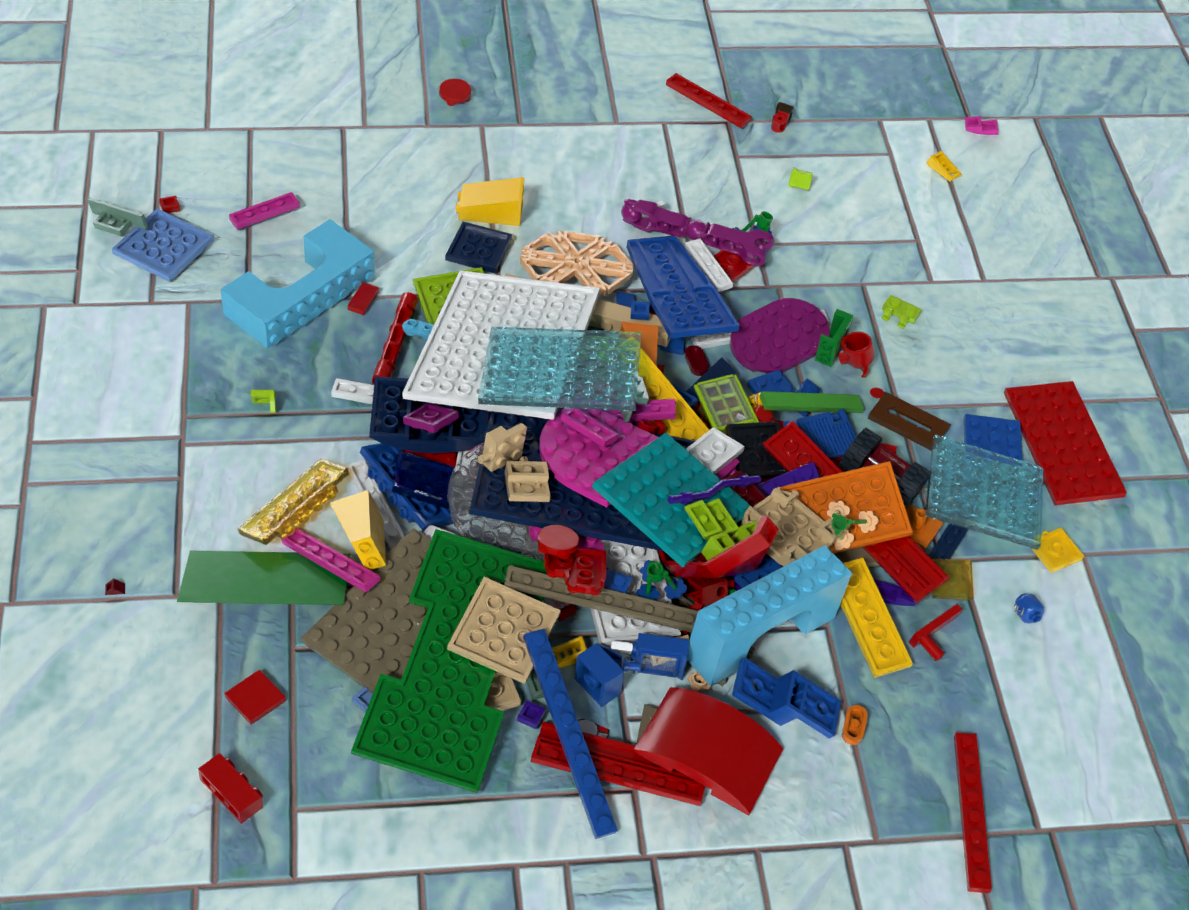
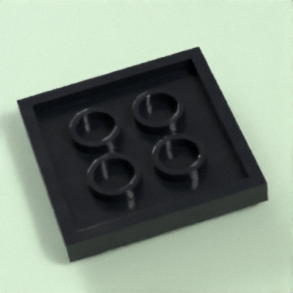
[725,421,787,478]

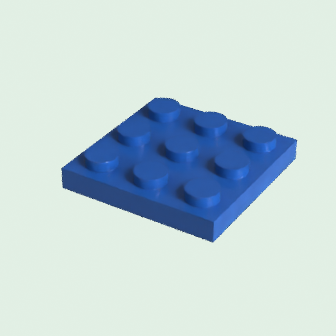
[964,414,1023,468]

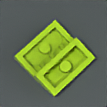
[684,499,739,540]

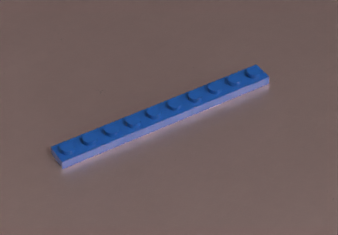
[523,629,618,839]

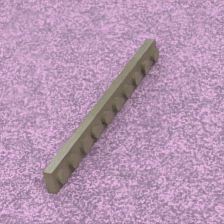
[504,566,698,633]

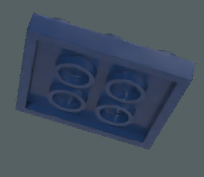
[445,221,512,273]

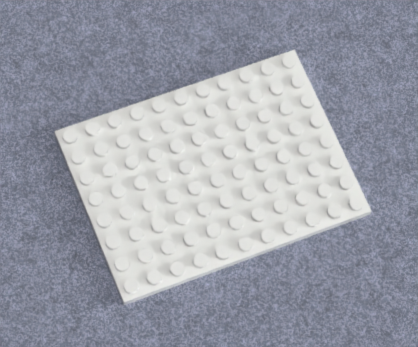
[402,271,600,420]

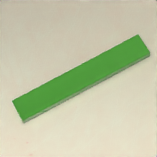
[759,391,864,413]

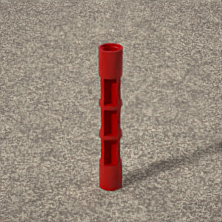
[372,292,418,384]

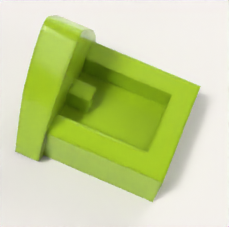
[789,167,813,190]
[251,390,277,413]

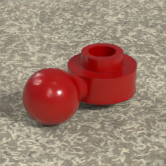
[637,419,666,435]

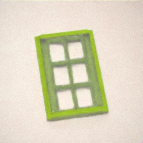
[694,374,759,434]

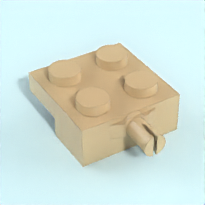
[477,423,527,472]
[505,457,550,502]

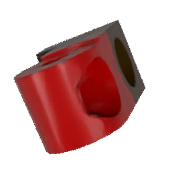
[771,102,794,133]

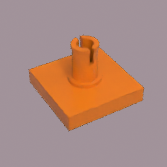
[906,504,944,552]

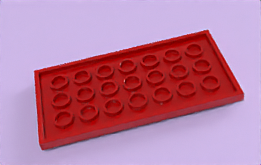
[1004,381,1127,506]

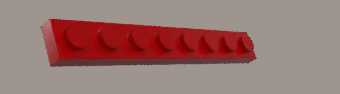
[954,732,992,893]

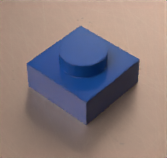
[630,301,650,320]

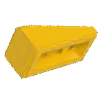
[926,151,962,182]
[552,636,587,668]

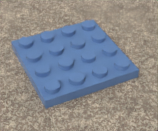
[112,208,214,282]

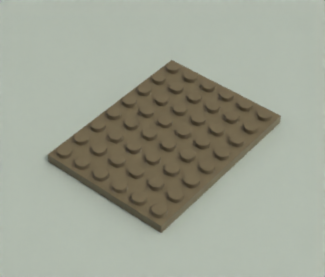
[301,528,431,694]

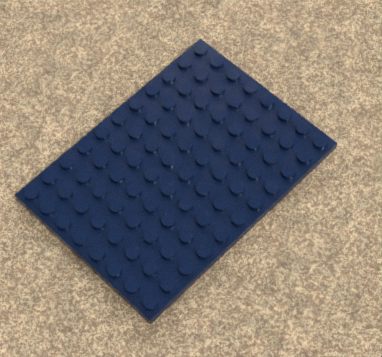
[469,411,695,551]

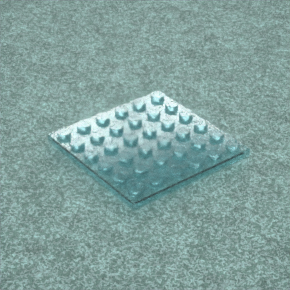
[925,435,1043,550]

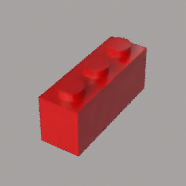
[198,753,263,824]

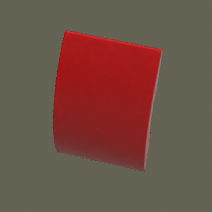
[633,687,783,816]

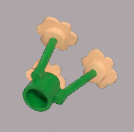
[827,501,879,551]

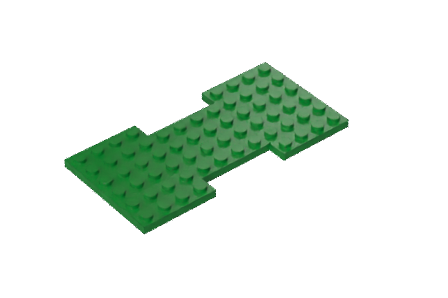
[351,529,547,794]

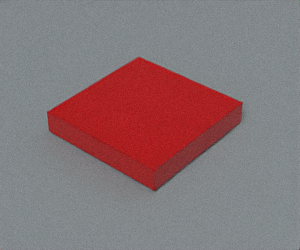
[224,669,286,725]

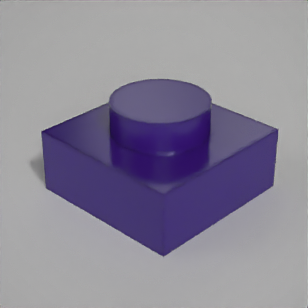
[517,700,546,729]

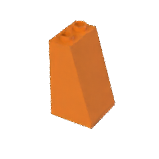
[618,321,658,374]

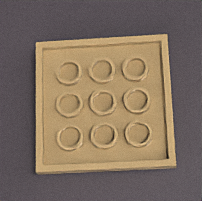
[447,577,561,684]

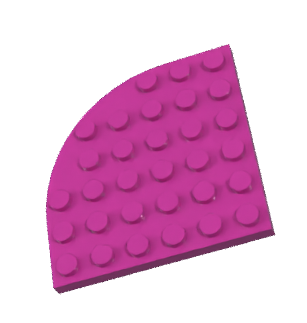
[539,398,658,507]

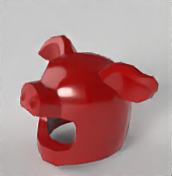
[838,331,875,378]

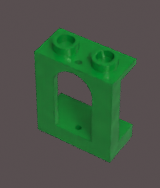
[815,309,854,367]

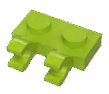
[881,295,922,329]

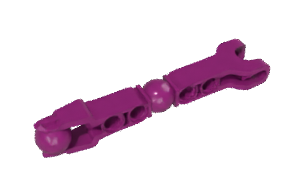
[621,199,774,266]

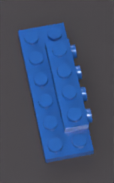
[360,443,456,531]

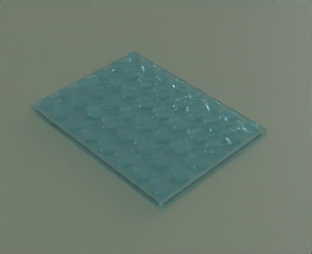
[478,326,642,411]

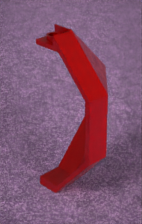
[658,516,779,578]

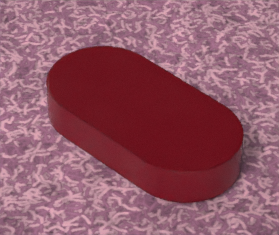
[685,345,709,376]

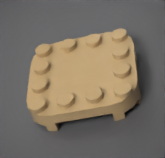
[740,487,837,567]

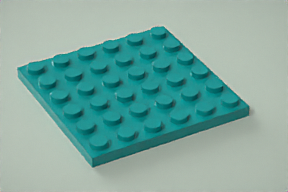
[592,433,752,568]

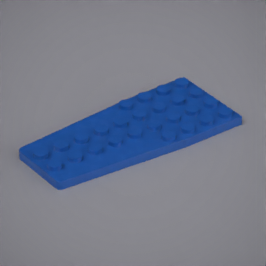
[626,236,739,339]

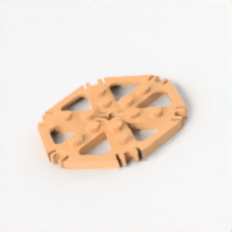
[520,231,633,296]

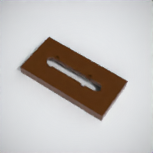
[868,392,951,452]

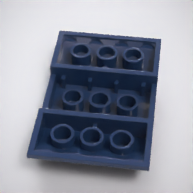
[369,377,489,453]

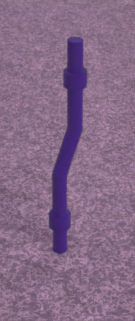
[667,475,761,504]

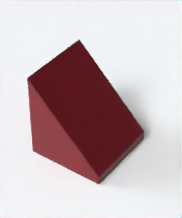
[105,578,125,595]

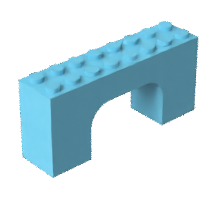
[221,219,375,349]
[687,545,852,686]

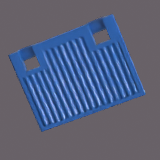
[782,409,856,459]

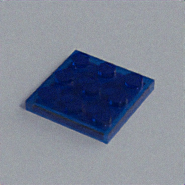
[392,450,455,509]

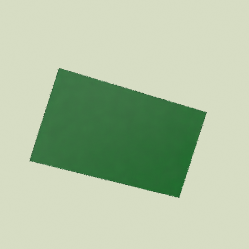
[177,550,351,605]

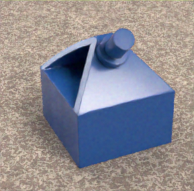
[574,643,640,707]

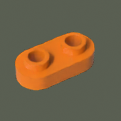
[842,705,868,745]

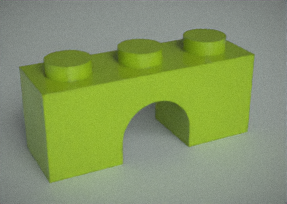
[701,521,757,561]

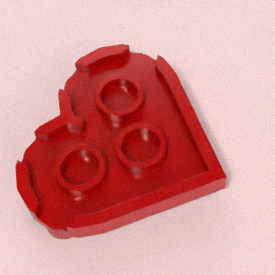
[543,547,606,596]

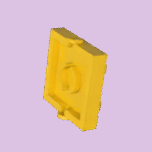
[1028,528,1084,573]

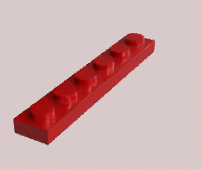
[666,73,752,129]

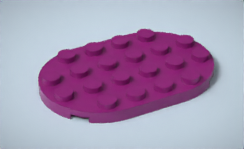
[729,298,830,374]

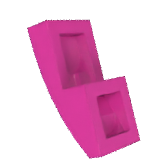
[965,116,998,135]

